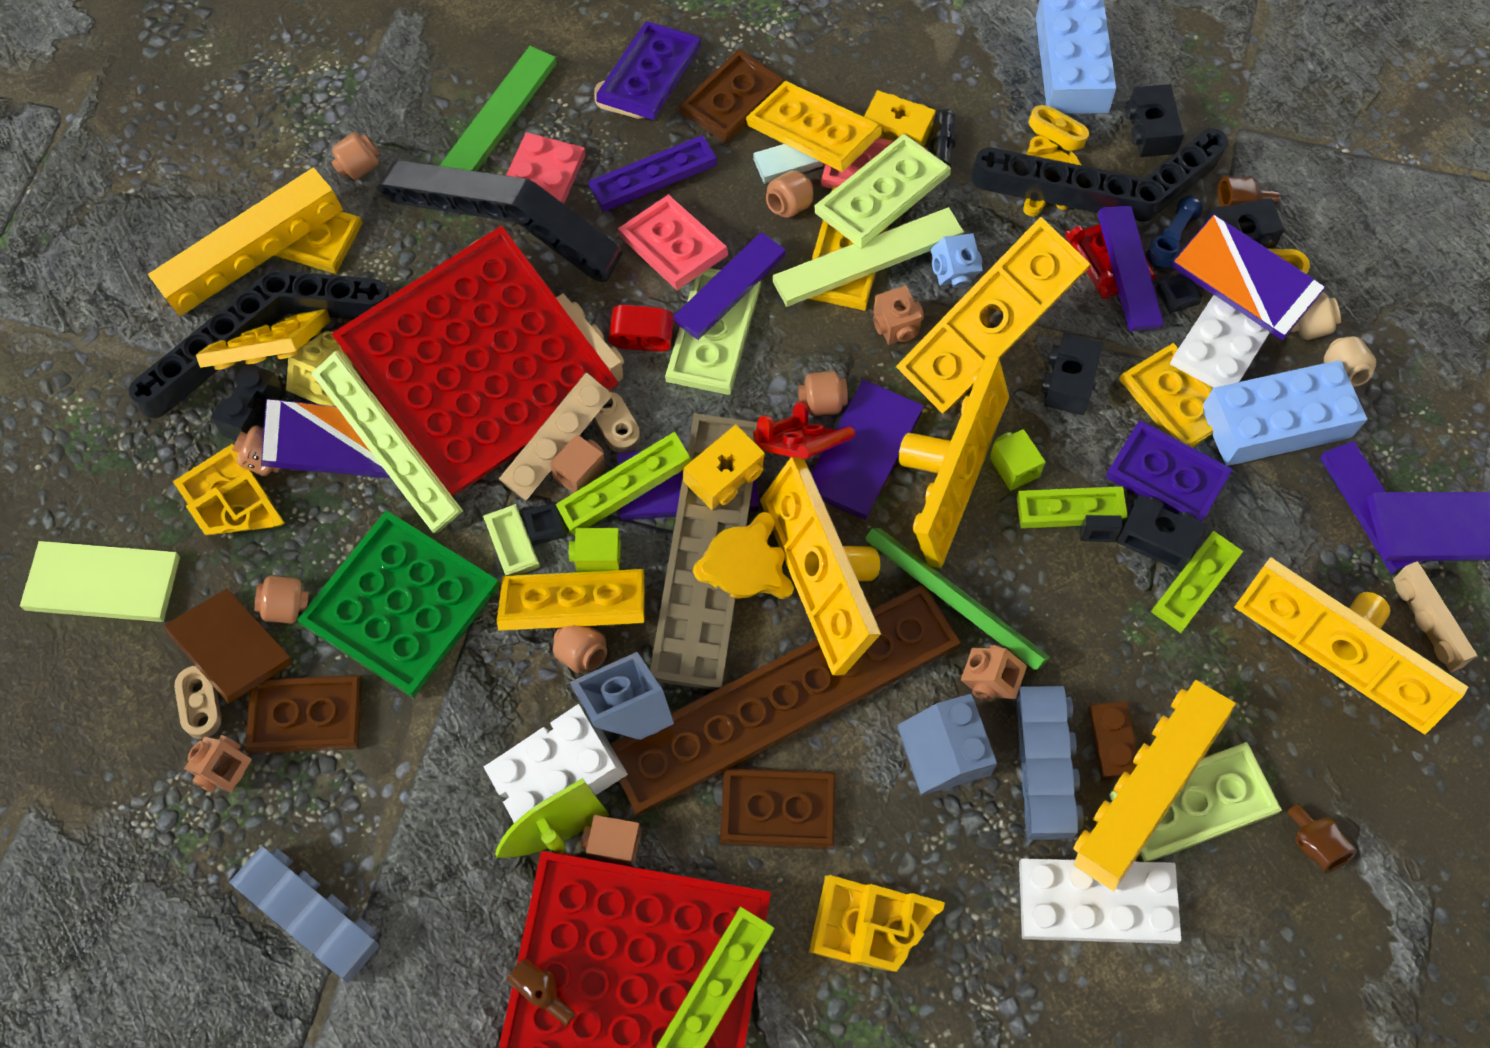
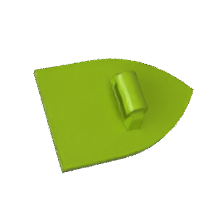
[495,778,609,858]

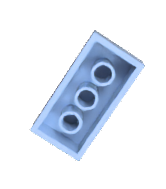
[1036,0,1116,114]
[1203,360,1367,466]

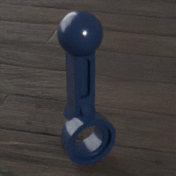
[1146,196,1203,267]

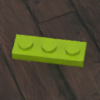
[1017,486,1128,528]
[1151,531,1243,633]

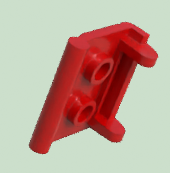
[1065,224,1156,299]
[753,401,855,460]

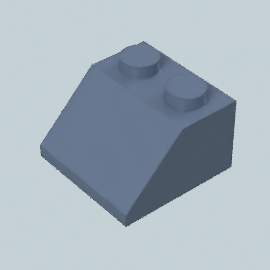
[570,652,674,740]
[897,694,997,796]

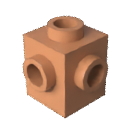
[873,285,924,345]
[961,645,1027,701]
[184,735,252,792]

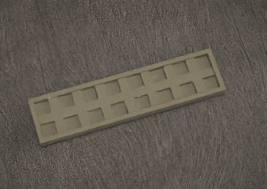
[650,413,757,691]

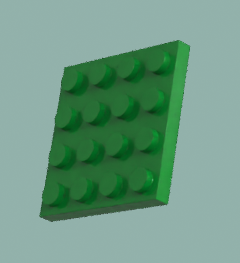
[297,510,500,699]

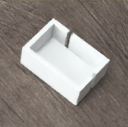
[484,704,628,823]

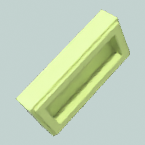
[483,504,540,576]

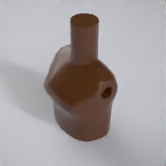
[1217,176,1280,207]
[1287,803,1357,874]
[507,958,576,1027]

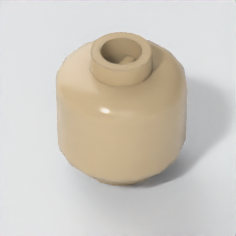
[1291,293,1341,340]
[1324,336,1376,387]

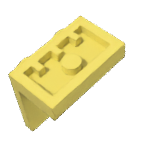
[286,331,360,406]

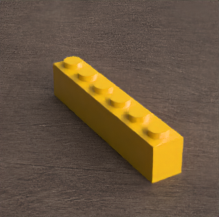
[148,167,343,317]
[1073,680,1236,892]

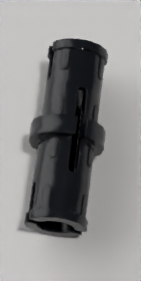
[930,109,956,167]

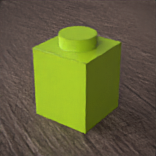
[989,429,1045,491]
[569,528,621,572]

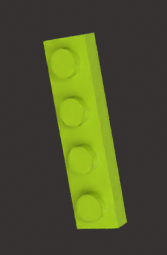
[556,431,692,536]
[656,907,775,1048]

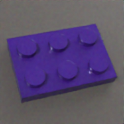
[1105,420,1233,522]

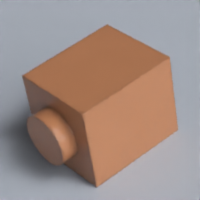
[550,435,606,493]
[581,815,642,867]

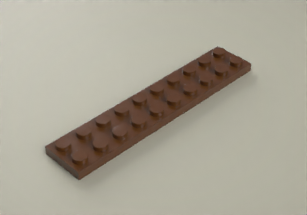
[611,584,961,817]

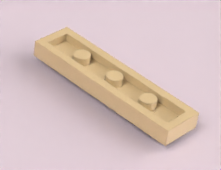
[499,372,613,501]

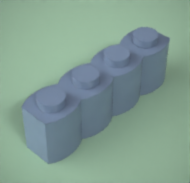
[1016,686,1084,840]
[229,846,381,983]

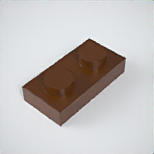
[1088,701,1137,780]

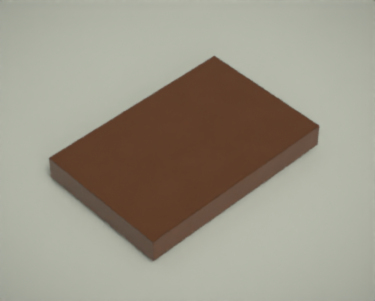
[679,49,786,144]
[164,588,291,703]
[245,675,363,754]
[720,768,836,850]

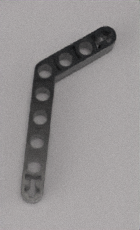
[971,128,1228,222]
[377,160,623,282]
[129,270,390,419]

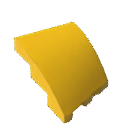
[173,444,285,536]
[809,875,945,972]

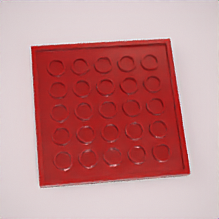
[331,225,619,497]
[499,851,771,1048]

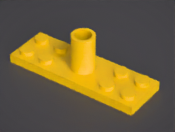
[896,217,1092,414]
[899,356,1009,569]
[760,457,881,675]
[1234,557,1468,735]

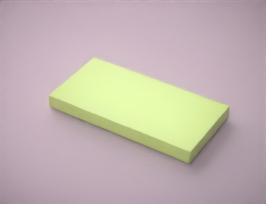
[815,134,951,248]
[665,268,761,395]
[20,541,180,622]
[1110,742,1282,862]

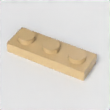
[556,294,624,382]
[1393,561,1477,673]

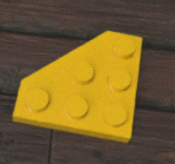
[196,309,331,370]

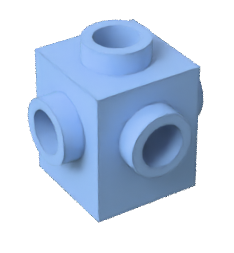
[931,234,983,288]

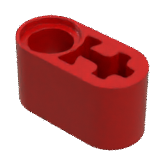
[608,305,674,352]

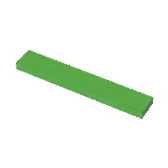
[439,46,557,171]
[865,528,1050,670]

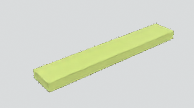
[773,207,964,307]
[311,351,463,533]

